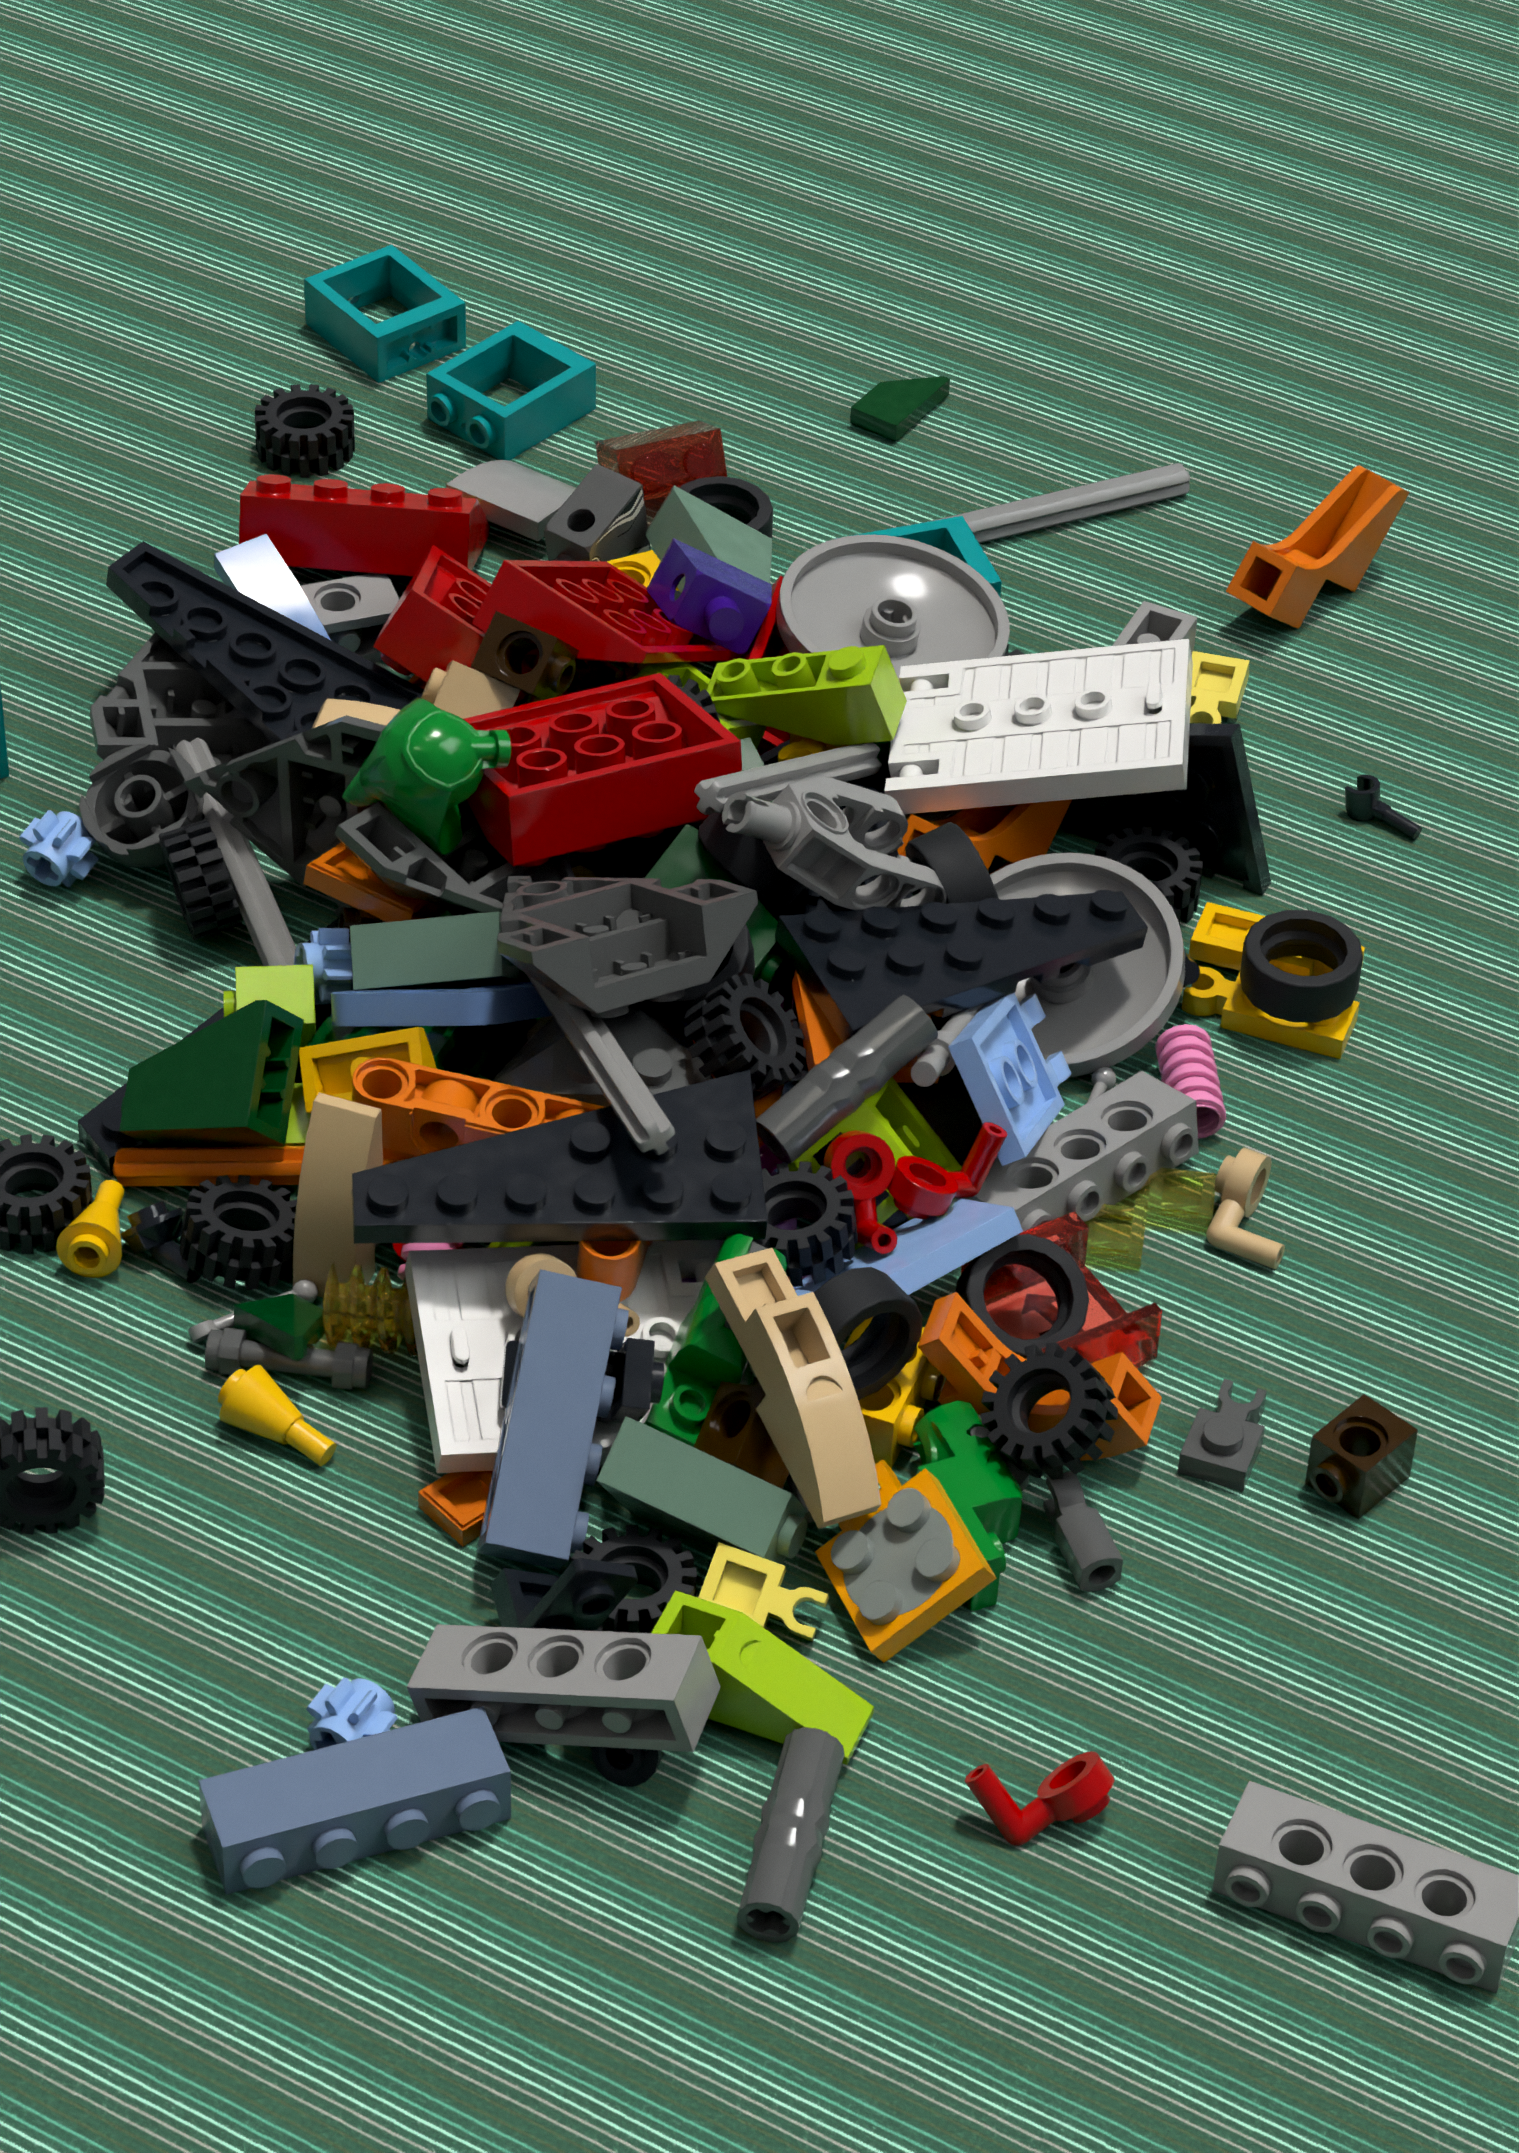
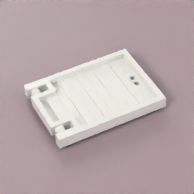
[885,639,1193,814]
[405,1240,753,1473]

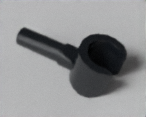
[1345,774,1422,840]

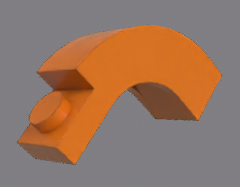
[918,1292,1162,1461]

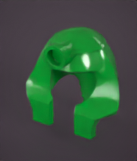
[342,698,511,855]

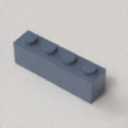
[476,1269,629,1570]
[198,1706,511,1895]

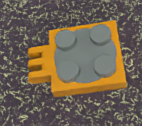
[815,1459,997,1663]

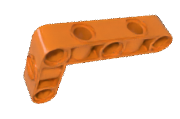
[352,1057,654,1302]

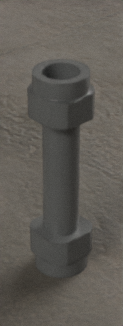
[205,1328,373,1391]

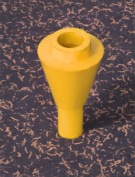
[56,1180,124,1278]
[218,1365,337,1466]

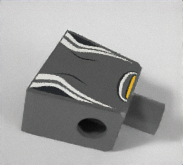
[544,464,651,561]

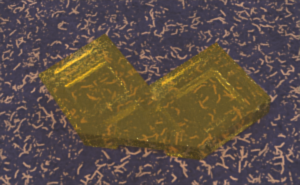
[1075,1167,1217,1271]

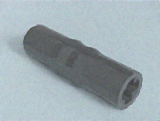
[756,995,938,1164]
[736,1727,845,1943]

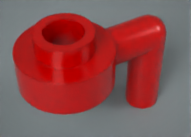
[887,1122,1007,1219]
[824,1130,897,1254]
[964,1751,1115,1846]

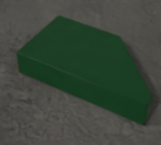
[850,376,950,441]
[234,1293,326,1361]

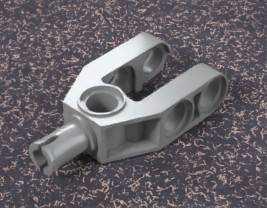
[722,775,947,910]

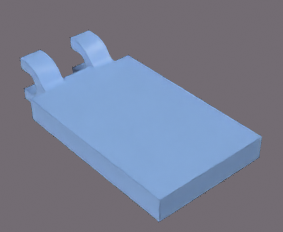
[948,993,1072,1166]
[793,1198,1023,1296]

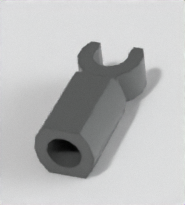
[1043,1471,1123,1592]

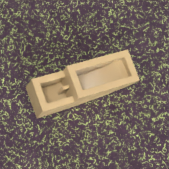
[293,1092,383,1306]

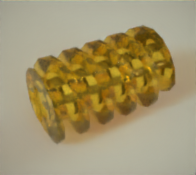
[323,1262,418,1357]

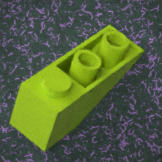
[707,645,907,746]
[651,1590,874,1765]

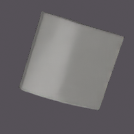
[446,460,576,541]

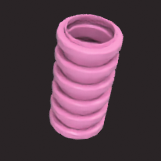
[1155,1024,1226,1139]

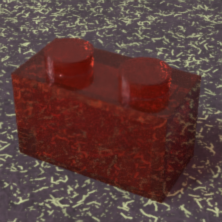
[595,420,727,501]

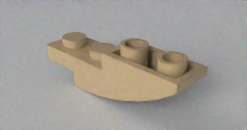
[705,1248,881,1529]

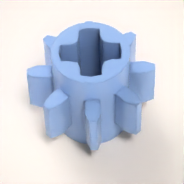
[19,810,98,887]
[294,928,354,1005]
[306,1678,398,1750]

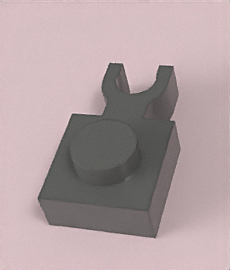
[1177,1379,1267,1491]

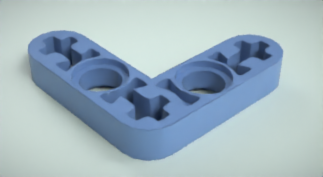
[331,981,553,1026]

